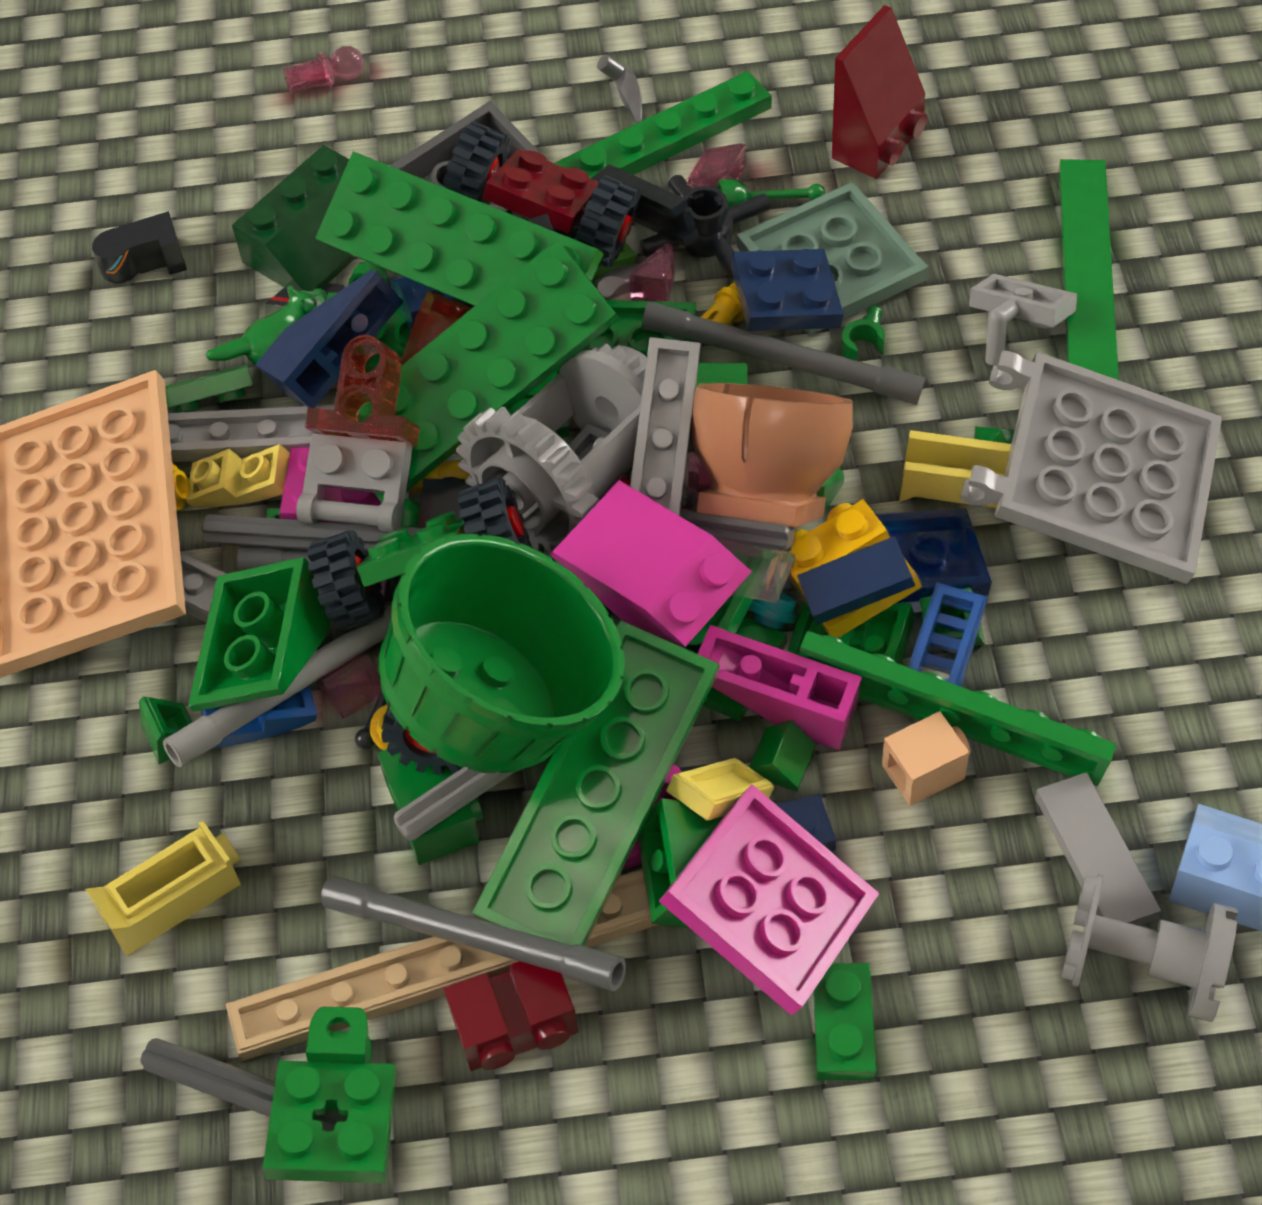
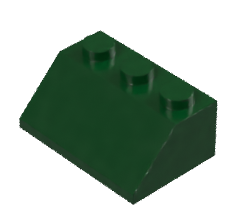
[232,145,356,292]

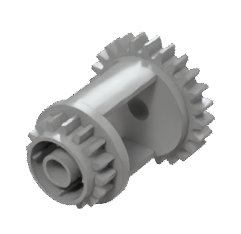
[456,343,647,554]

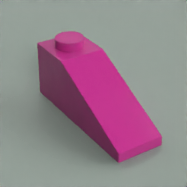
[698,625,862,751]

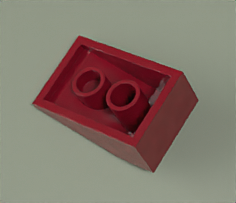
[832,5,927,179]

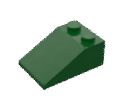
[188,557,331,712]

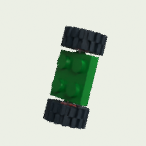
[308,477,532,631]

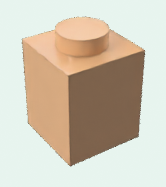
[882,711,971,806]

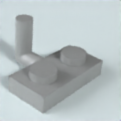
[969,274,1077,366]

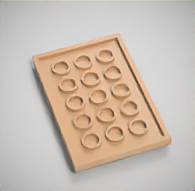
[0,370,186,678]

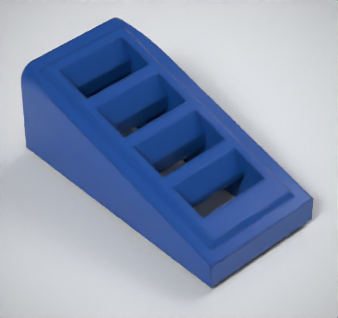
[908,583,987,687]

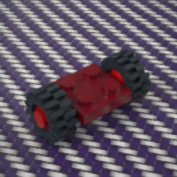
[443,121,641,268]

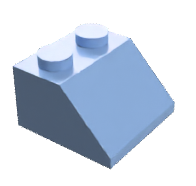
[1168,804,1262,931]

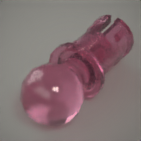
[283,46,364,95]

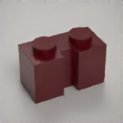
[443,961,579,1071]

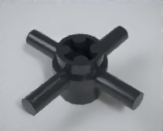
[640,175,770,277]

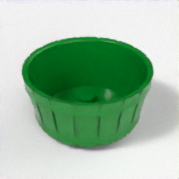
[379,534,625,774]

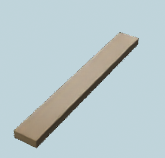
[226,868,658,1062]

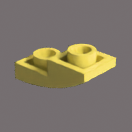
[186,444,290,507]

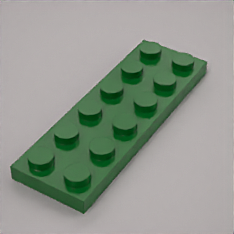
[315,151,603,306]
[326,239,620,503]
[472,621,720,946]

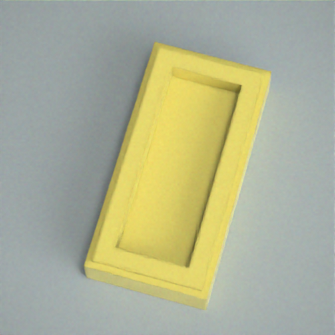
[666,758,774,821]

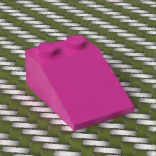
[550,480,752,648]

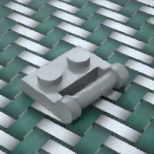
[296,433,413,532]

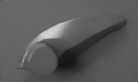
[597,54,642,124]
[593,263,667,299]

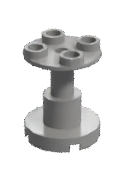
[1061,874,1238,1022]

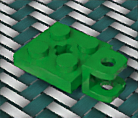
[263,1006,397,1183]

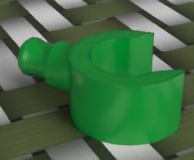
[841,306,885,361]

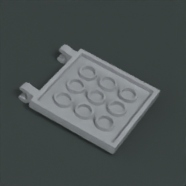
[960,351,1222,584]

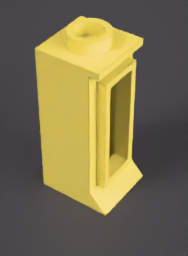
[899,430,1011,508]
[85,821,241,957]

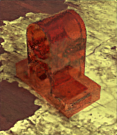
[305,335,420,447]

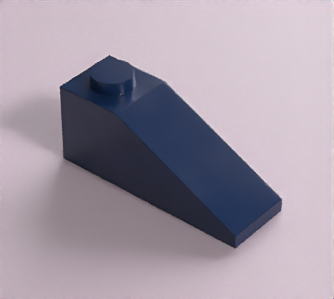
[255,269,404,410]

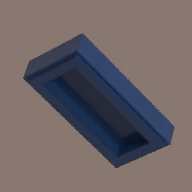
[797,536,915,625]

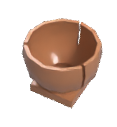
[691,383,853,528]

